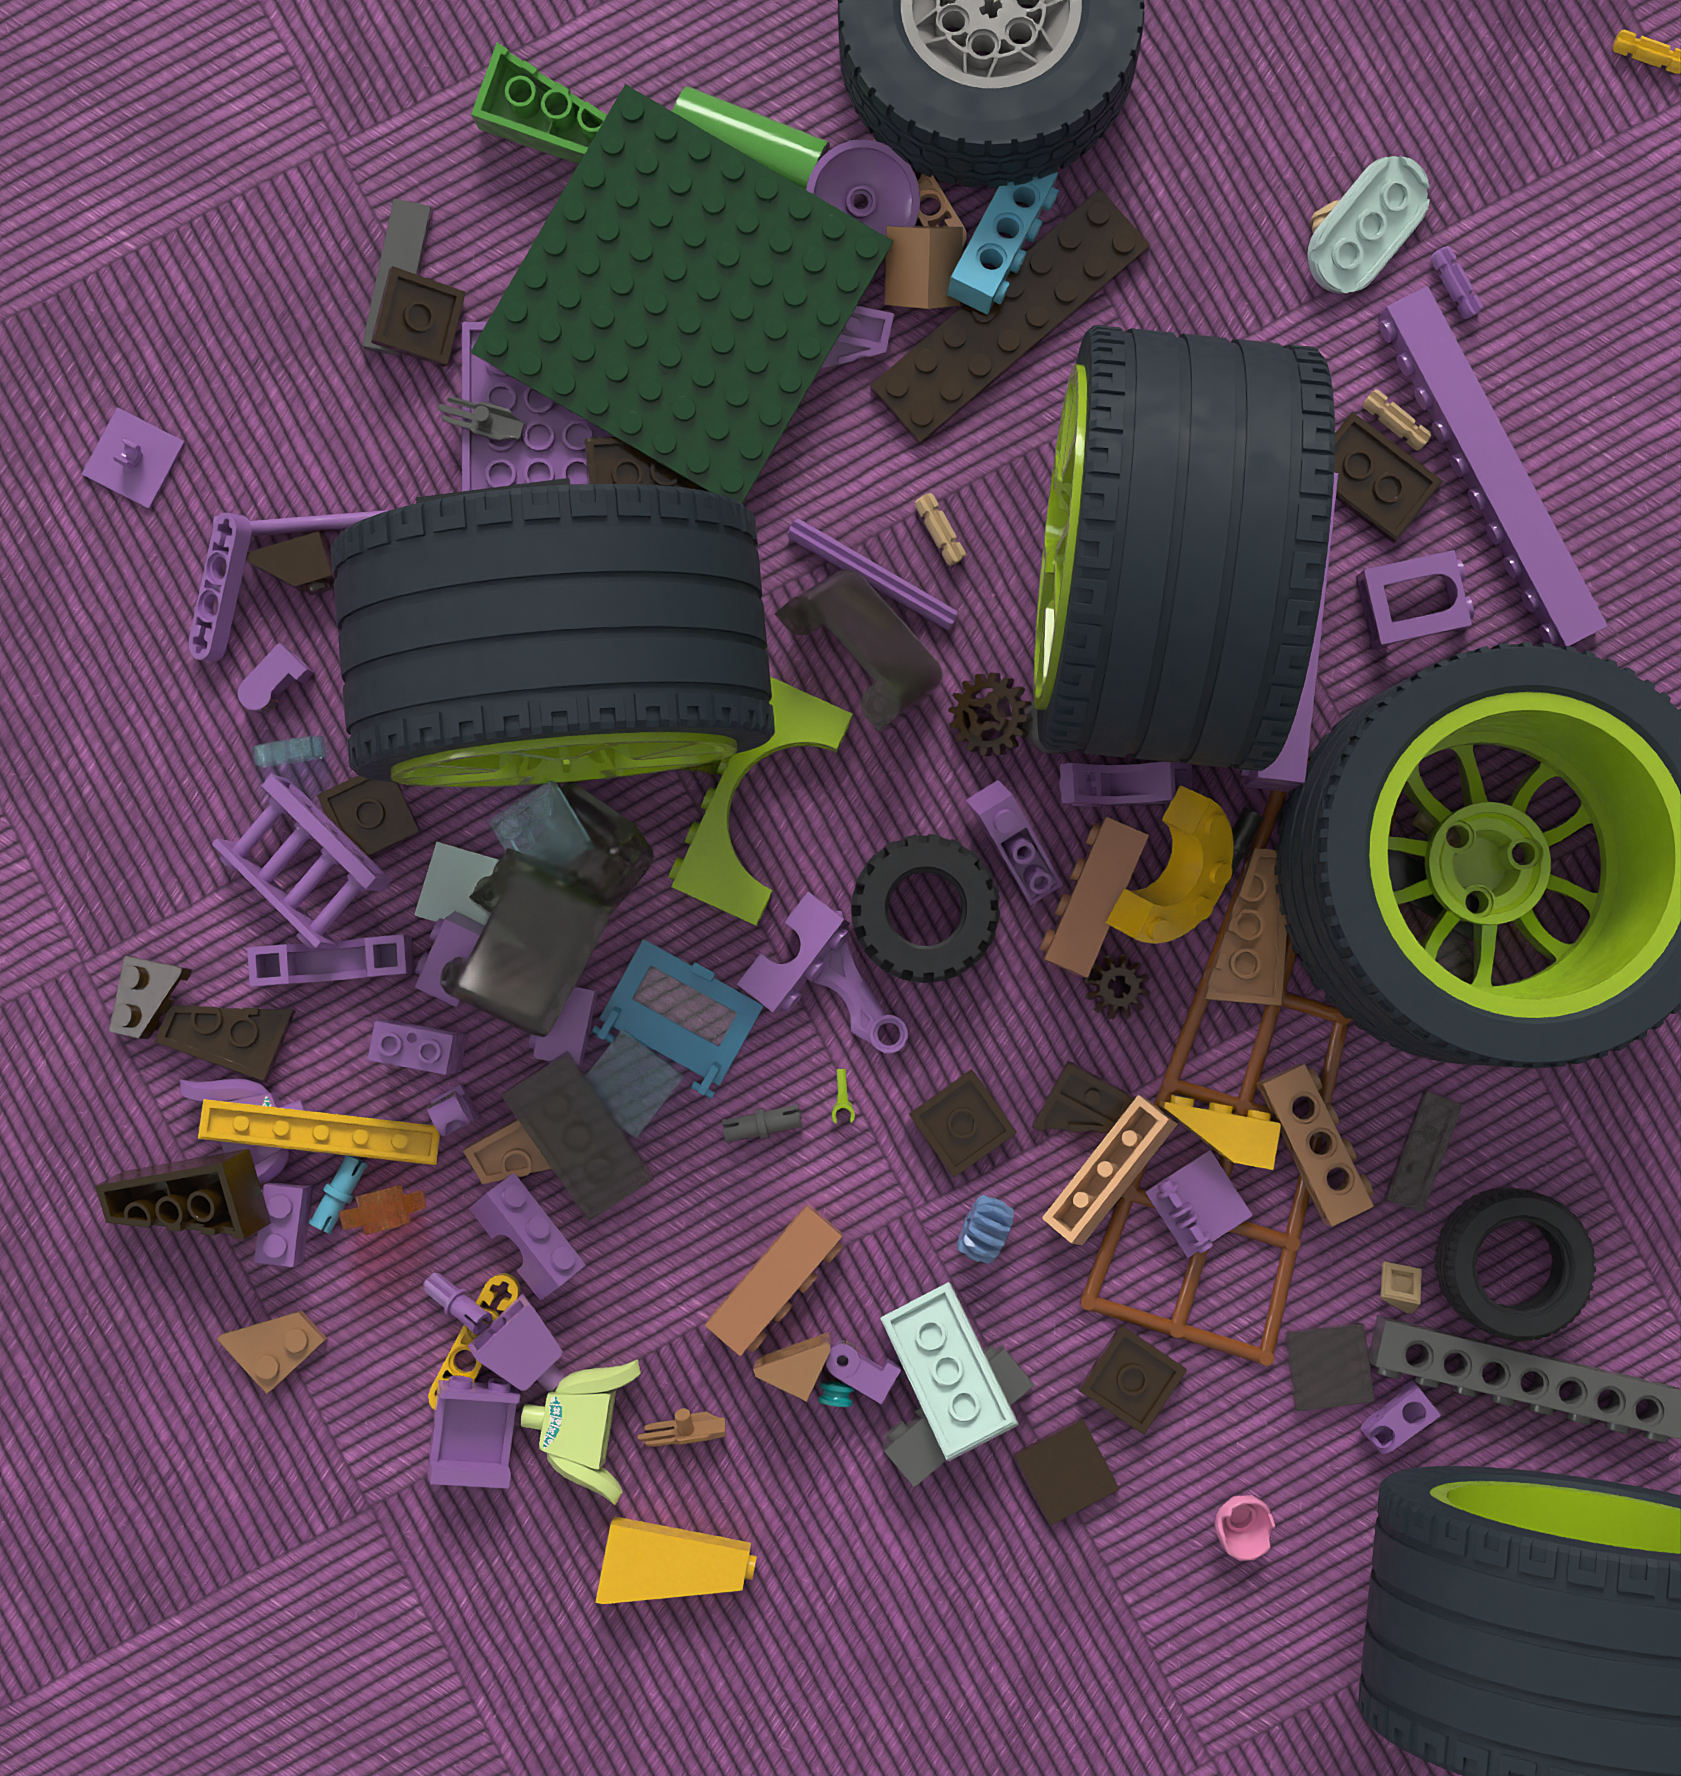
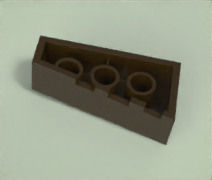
[95,1149,271,1239]

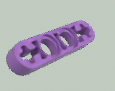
[189,513,252,661]

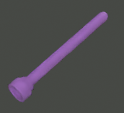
[213,510,389,536]

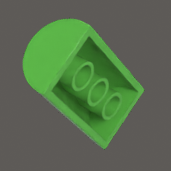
[672,86,830,190]

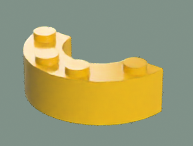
[1105,785,1234,944]

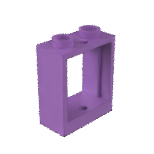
[367,1020,468,1075]

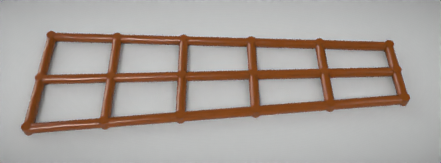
[1080,760,1403,1366]

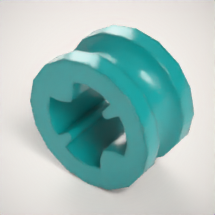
[818,1381,854,1407]

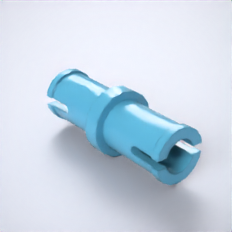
[309,1155,369,1234]

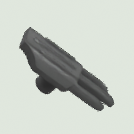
[437,397,525,441]

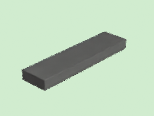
[362,199,433,357]

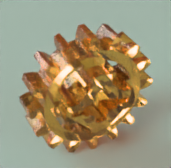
[339,1185,427,1235]

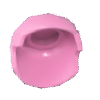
[1214,1495,1275,1561]

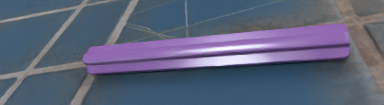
[787,519,958,630]

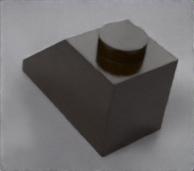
[246,531,335,595]

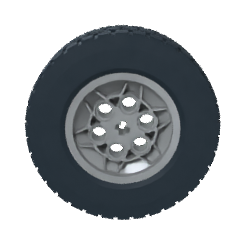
[837,0,1145,188]

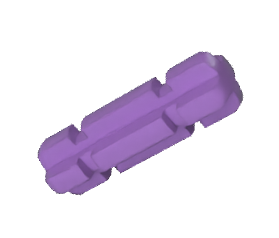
[1431,246,1483,319]

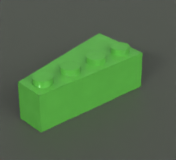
[471,42,607,164]

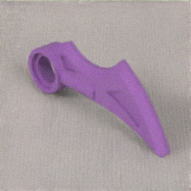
[814,911,908,1053]

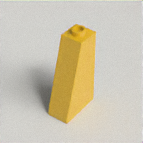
[595,1516,757,1604]

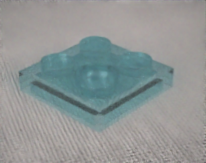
[488,780,594,888]
[575,1029,684,1138]

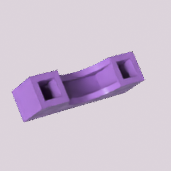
[247,934,415,987]

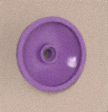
[806,139,920,236]

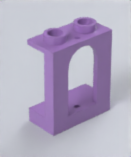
[1356,550,1474,650]

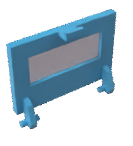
[591,939,764,1099]

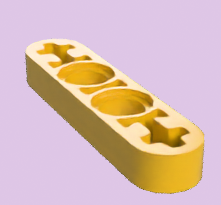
[428,1273,521,1410]

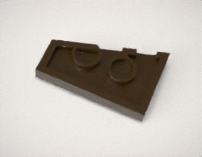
[154,1006,296,1083]

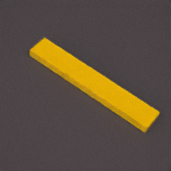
[198,1099,440,1165]

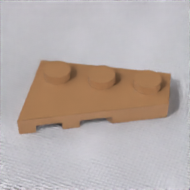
[463,1091,604,1184]

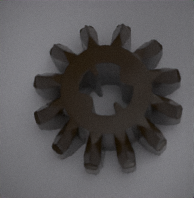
[1084,954,1150,1020]

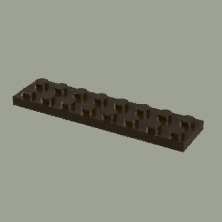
[870,189,1150,445]

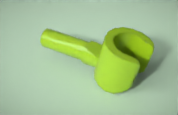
[832,1069,855,1124]

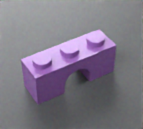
[737,892,851,1015]
[469,1173,586,1301]

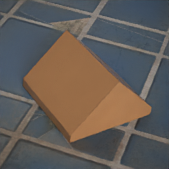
[884,226,963,309]
[753,1332,831,1402]

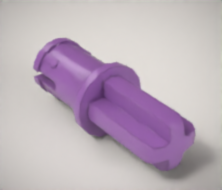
[423,1273,492,1334]

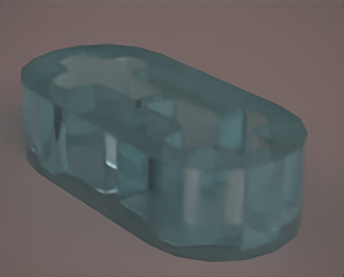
[252,736,327,768]

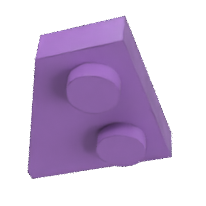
[821,305,894,368]

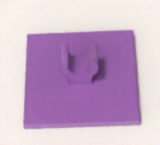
[82,407,186,510]

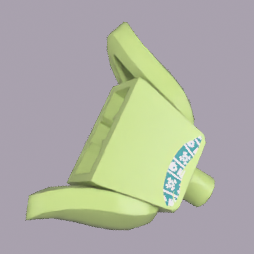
[521,1359,641,1505]

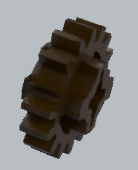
[948,672,1033,756]

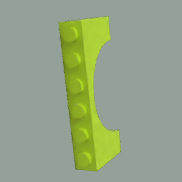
[669,676,853,927]

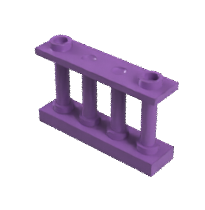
[212,774,392,950]

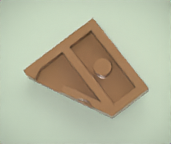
[217,1310,328,1394]

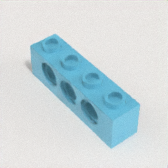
[947,172,1059,315]

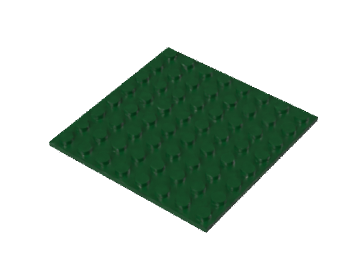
[470,84,893,504]

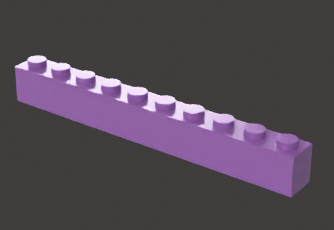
[1378,286,1608,648]

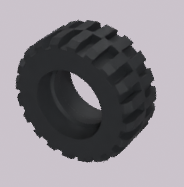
[851,834,1000,983]

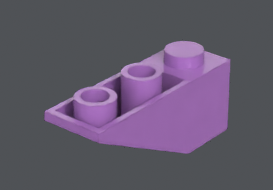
[966,780,1063,905]

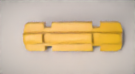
[1613,29,1681,74]

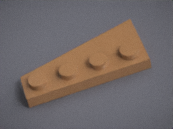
[1202,848,1288,1006]

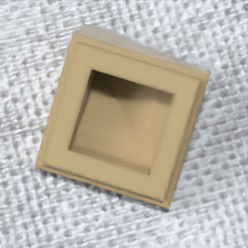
[1380,1261,1422,1314]

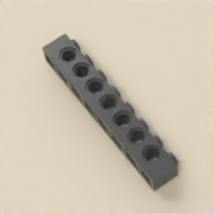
[1367,1315,1681,1443]

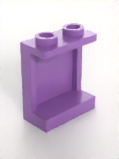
[427,1376,521,1489]

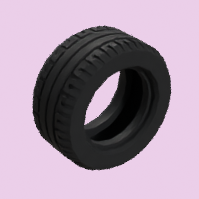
[1434,1187,1596,1341]

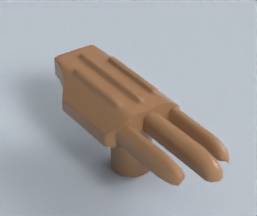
[637,1408,726,1447]

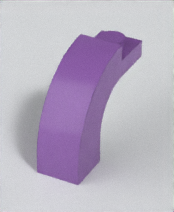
[1059,761,1193,807]

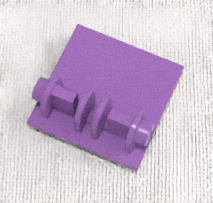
[1145,1150,1253,1258]

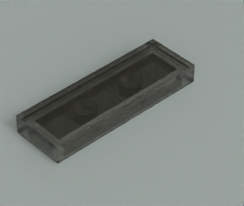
[1384,1090,1463,1213]

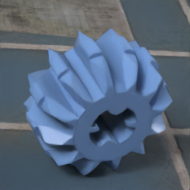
[957,1195,1014,1264]

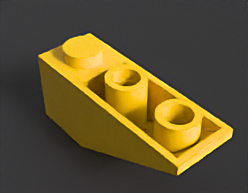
[1159,1095,1281,1170]

